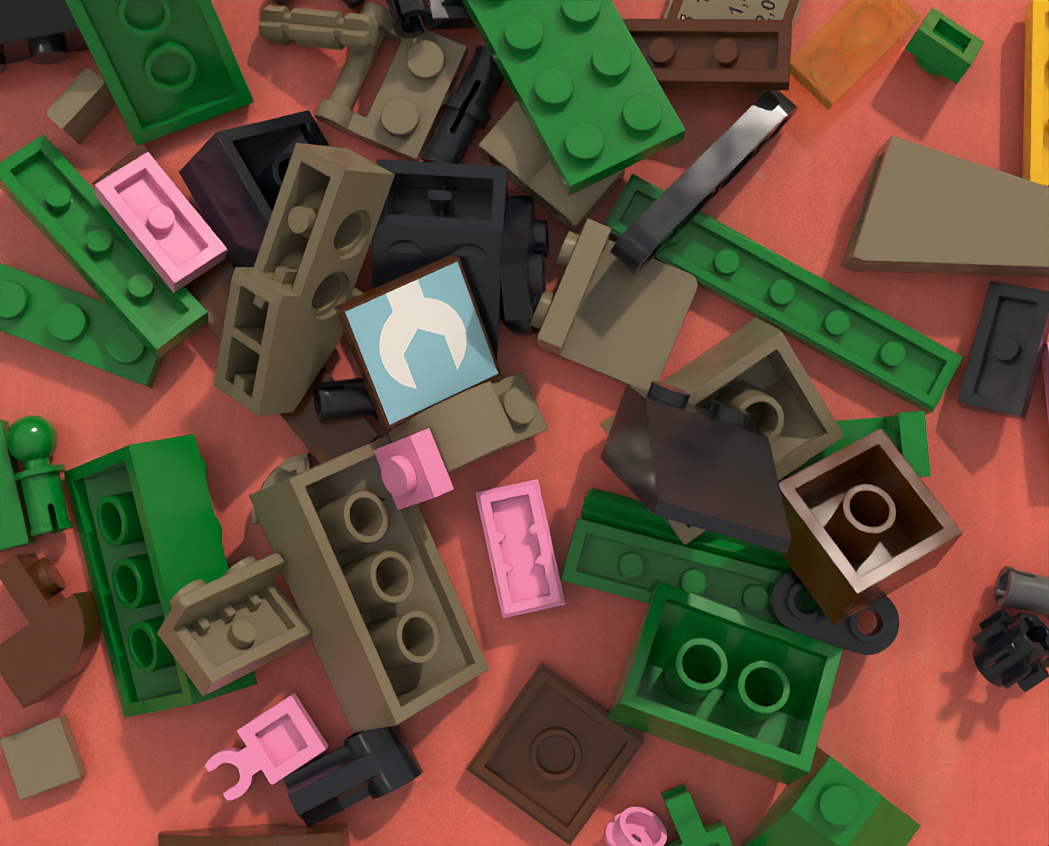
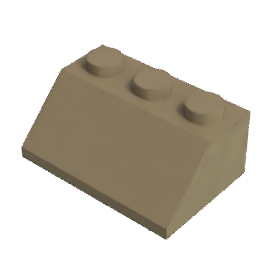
[599,318,844,545]

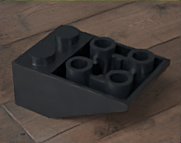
[372,159,508,360]

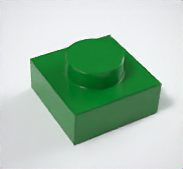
[904,7,984,84]

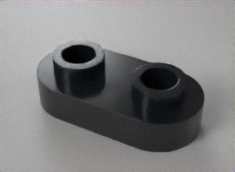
[768,569,899,655]

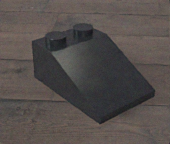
[600,381,792,554]

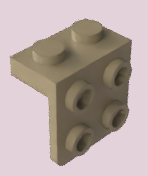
[530,218,698,391]

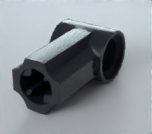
[283,724,423,827]

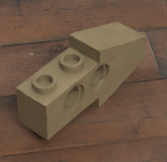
[214,143,395,416]

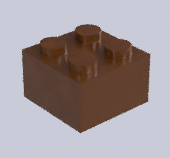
[779,428,963,626]

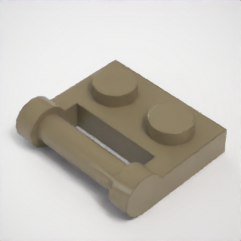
[314,2,468,162]

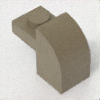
[388,372,548,476]

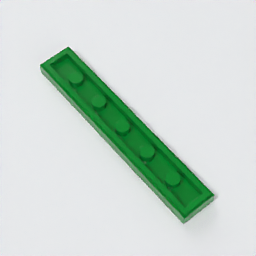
[603,173,963,413]

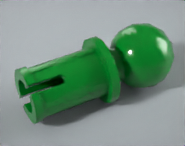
[6,415,73,537]

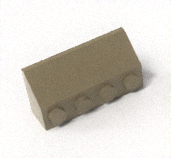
[249,435,489,733]

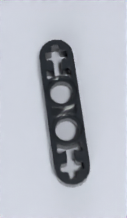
[610,90,798,275]

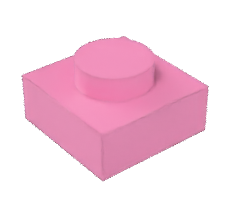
[373,428,454,510]

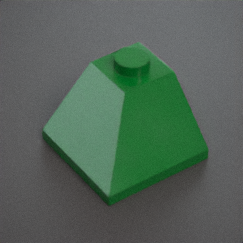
[742,746,921,846]

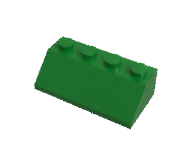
[64,434,258,718]

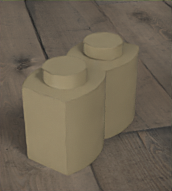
[478,100,625,234]

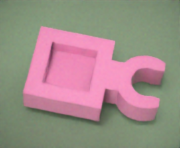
[205,693,329,801]

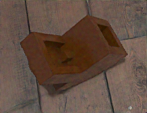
[0,554,101,708]

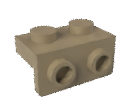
[157,551,313,696]

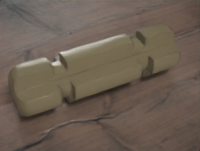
[258,5,379,53]

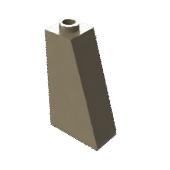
[841,136,1049,277]

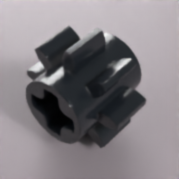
[973,608,1049,692]

